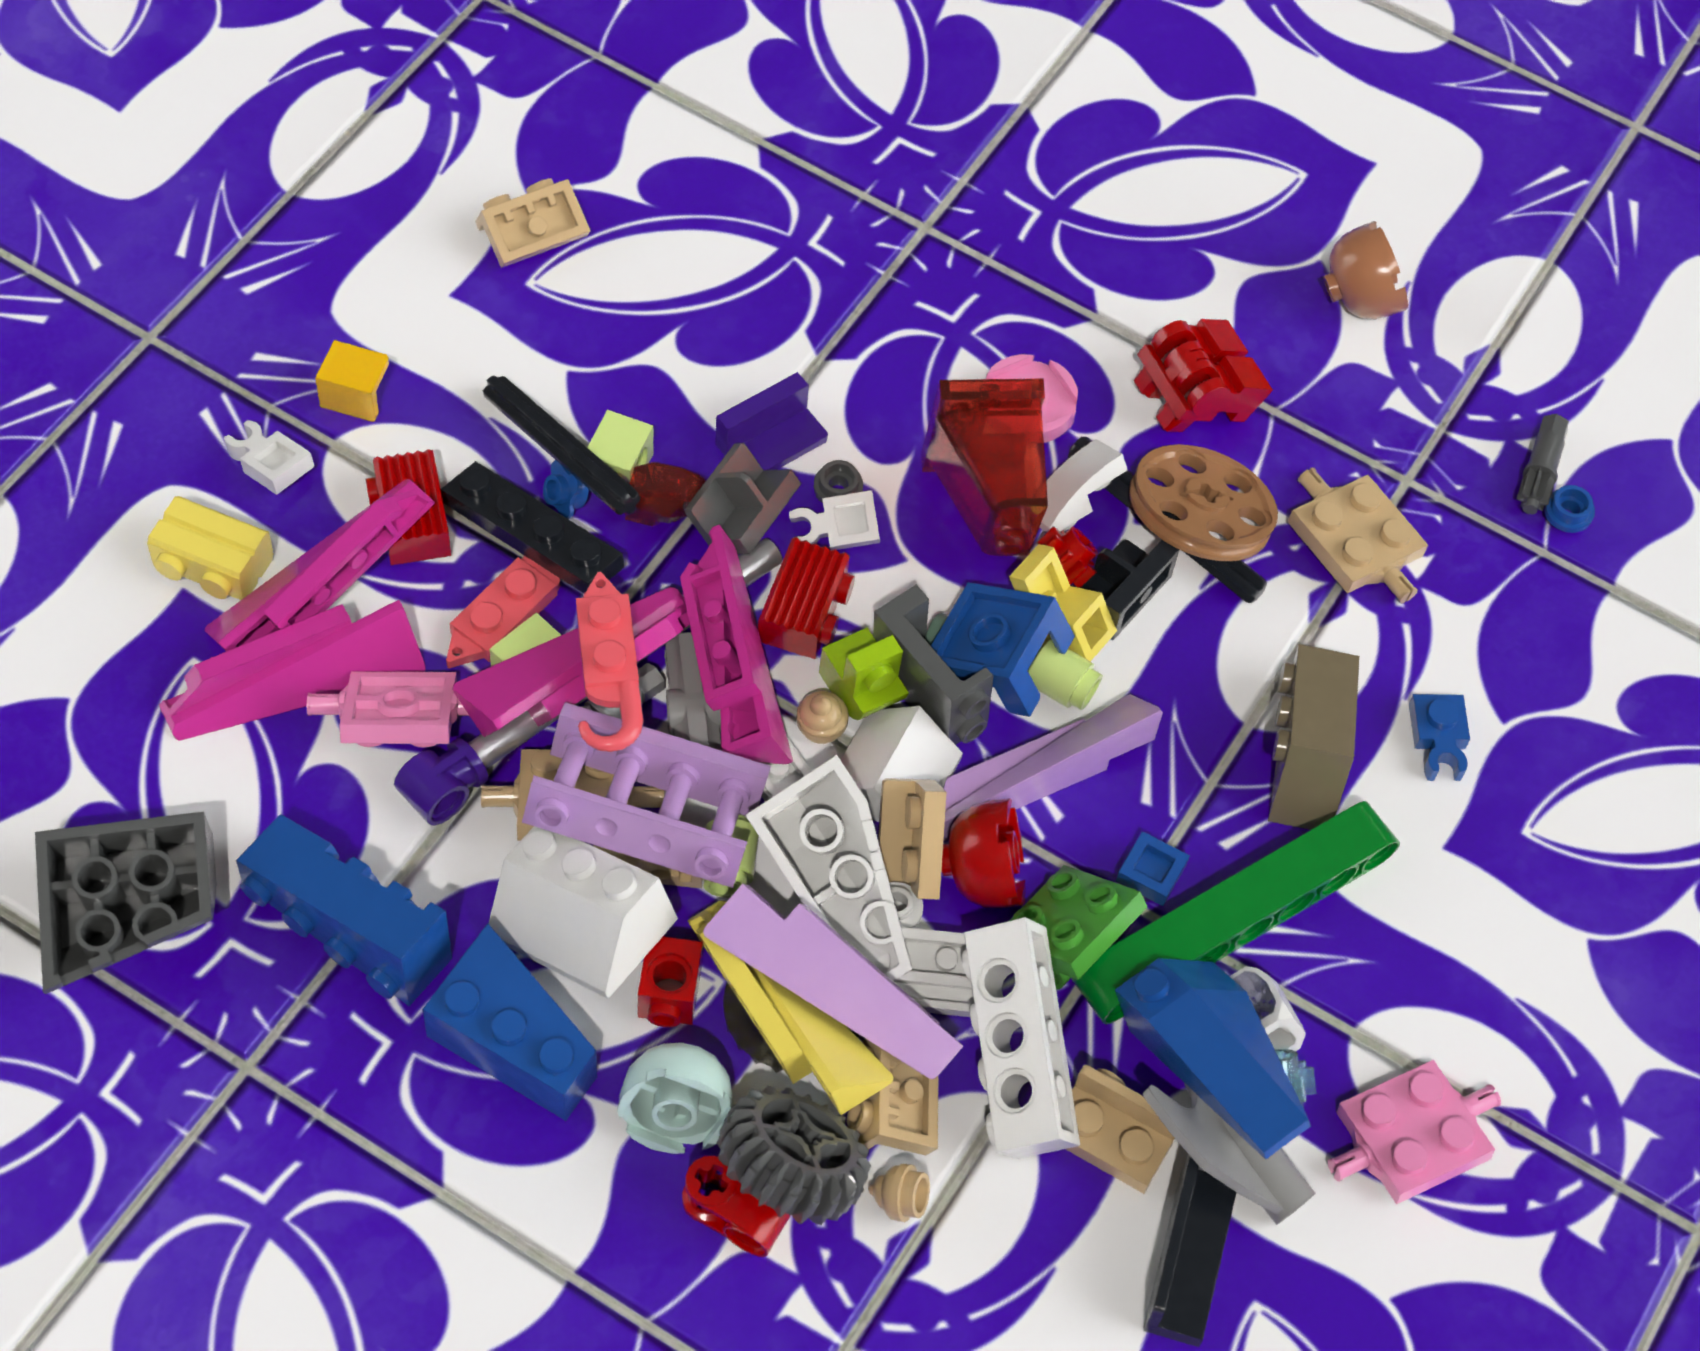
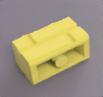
[147,496,274,600]

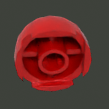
[941,798,1026,908]

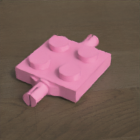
[307,671,469,747]
[1328,1059,1501,1204]

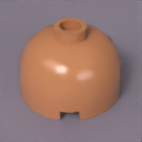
[1323,221,1409,320]

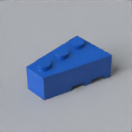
[422,924,597,1121]

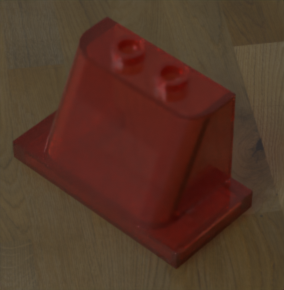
[921,378,1048,556]

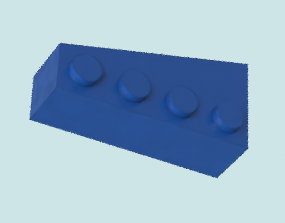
[236,814,452,1006]

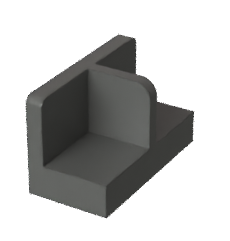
[685,443,801,554]

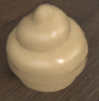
[796,691,849,744]
[868,1163,930,1222]

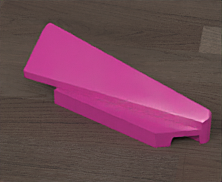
[205,479,435,652]
[680,524,793,764]
[452,587,690,737]
[159,600,426,741]

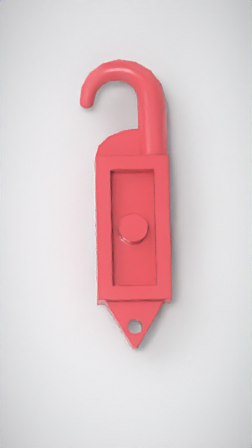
[446,556,560,668]
[576,572,643,752]

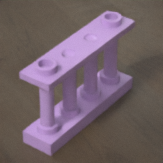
[522,702,771,888]

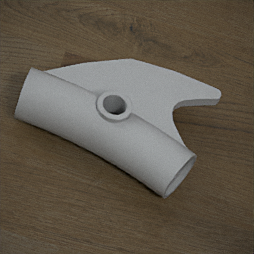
[1143,1083,1316,1225]

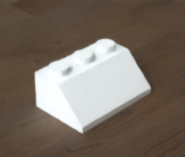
[489,826,678,999]

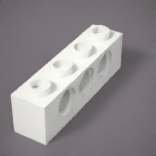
[962,917,1080,1159]

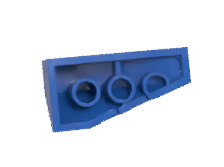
[1115,958,1310,1160]

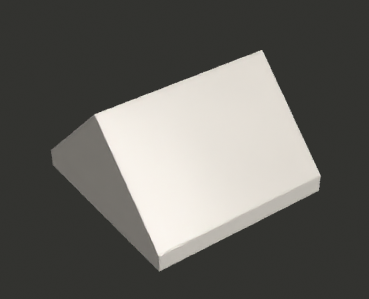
[841,706,963,822]

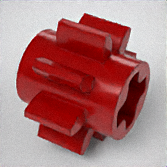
[1036,526,1098,588]

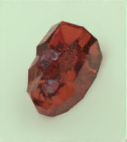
[625,462,706,526]

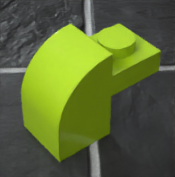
[819,627,909,720]

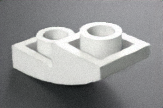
[1024,439,1128,532]

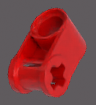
[682,1156,791,1257]

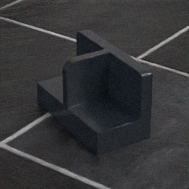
[1080,540,1179,640]

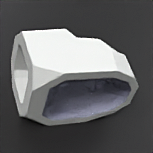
[1230,966,1306,1060]

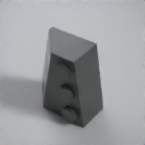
[35,812,217,994]

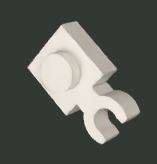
[224,420,314,495]
[789,490,880,550]

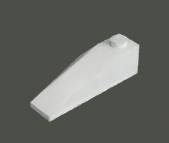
[745,755,912,982]

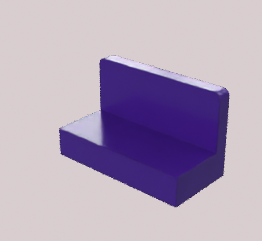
[715,372,828,470]

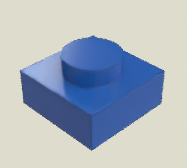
[1116,831,1190,906]

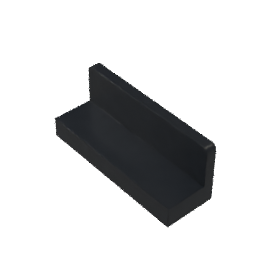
[1143,1155,1237,1347]

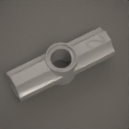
[665,632,722,751]

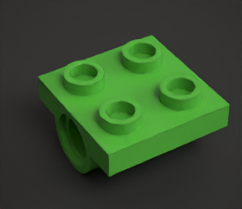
[1009,865,1147,990]

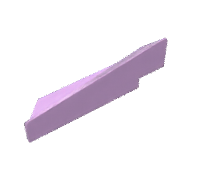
[943,694,1163,842]
[703,883,963,1079]

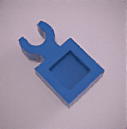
[1409,694,1470,781]

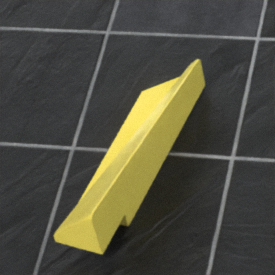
[687,901,893,1115]

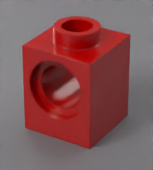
[638,937,703,1027]

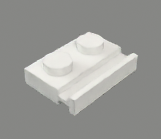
[894,927,974,1017]

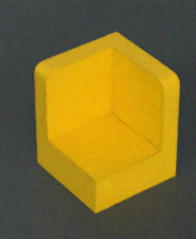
[315,340,389,422]

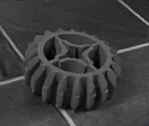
[716,1085,871,1225]

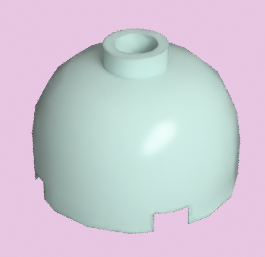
[617,1043,733,1154]

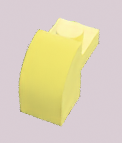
[1009,544,1117,662]

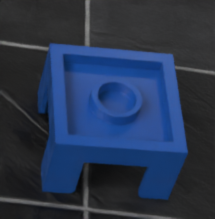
[931,582,1075,717]

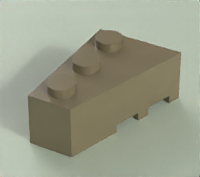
[1268,644,1360,830]

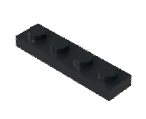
[441,461,624,594]

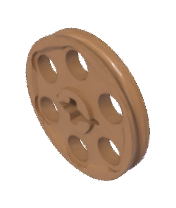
[1129,444,1278,561]

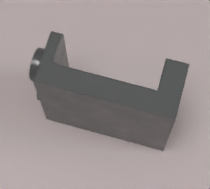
[873,584,994,745]

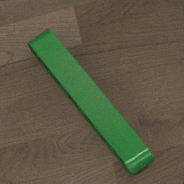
[1072,801,1400,1024]

